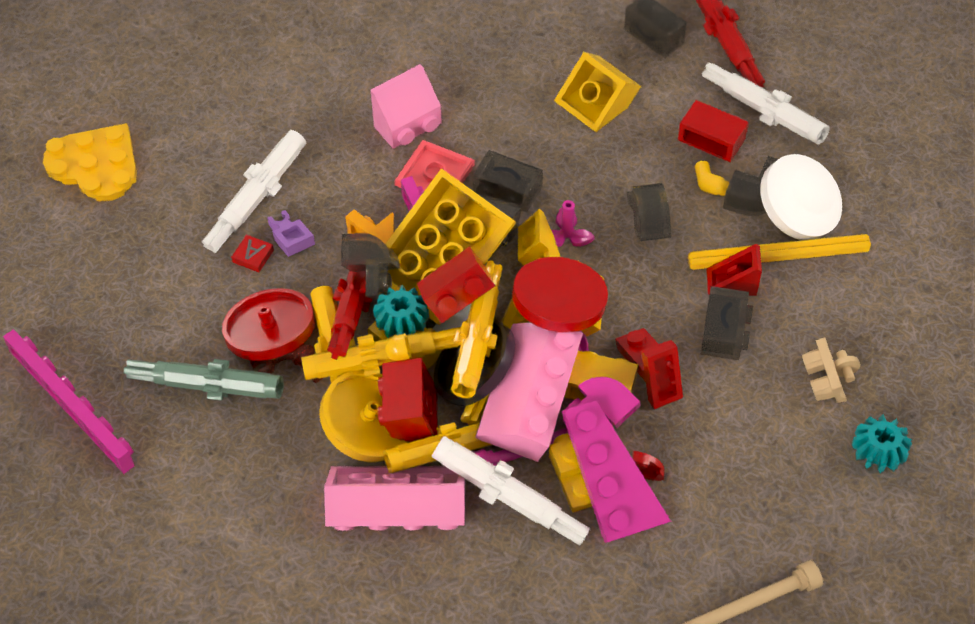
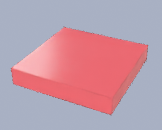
[395,140,475,191]

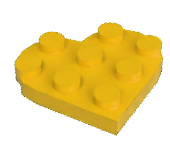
[43,123,137,201]

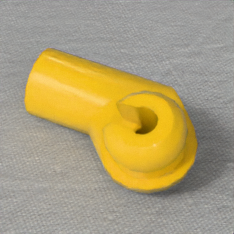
[695,161,730,196]

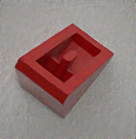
[707,244,762,296]

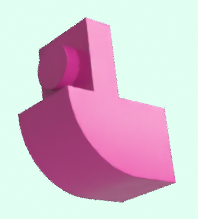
[563,377,641,429]

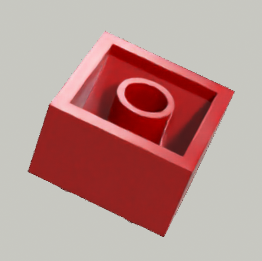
[378,358,438,442]

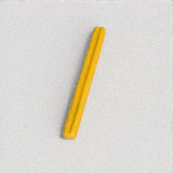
[688,234,871,270]

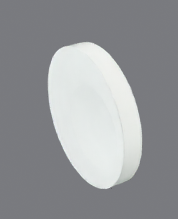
[760,154,842,240]

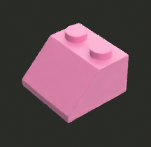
[370,65,442,149]

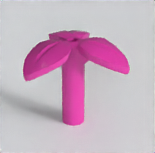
[551,200,595,247]

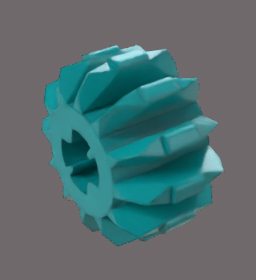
[373,285,429,338]
[852,414,912,473]

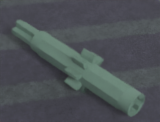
[124,359,284,401]

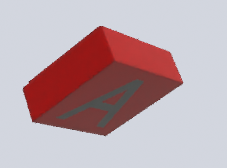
[231,234,274,272]

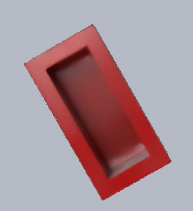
[678,100,749,163]
[417,246,495,323]

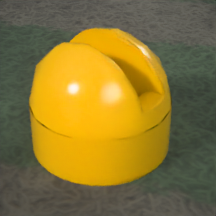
[386,333,412,361]

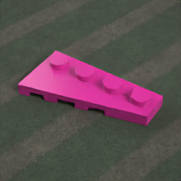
[562,400,671,543]

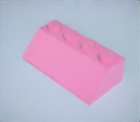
[475,323,583,462]
[324,466,465,531]

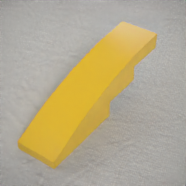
[518,209,561,265]

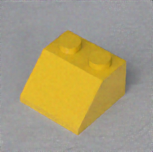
[554,52,641,132]

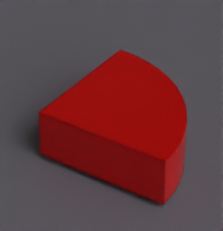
[633,451,665,481]

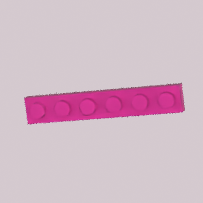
[3,329,135,474]

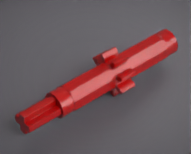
[696,0,766,87]
[327,251,375,360]

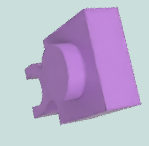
[268,210,315,257]

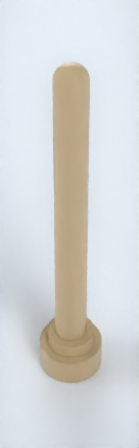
[682,560,823,624]

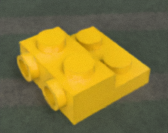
[549,426,613,513]

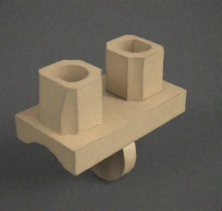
[802,338,860,403]

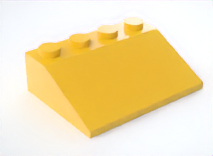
[366,168,516,325]

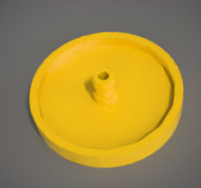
[319,370,408,462]

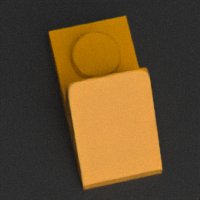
[345,210,395,255]

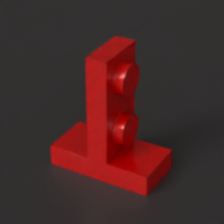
[615,328,683,409]

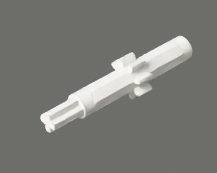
[702,62,829,145]
[202,130,306,253]
[431,436,590,546]

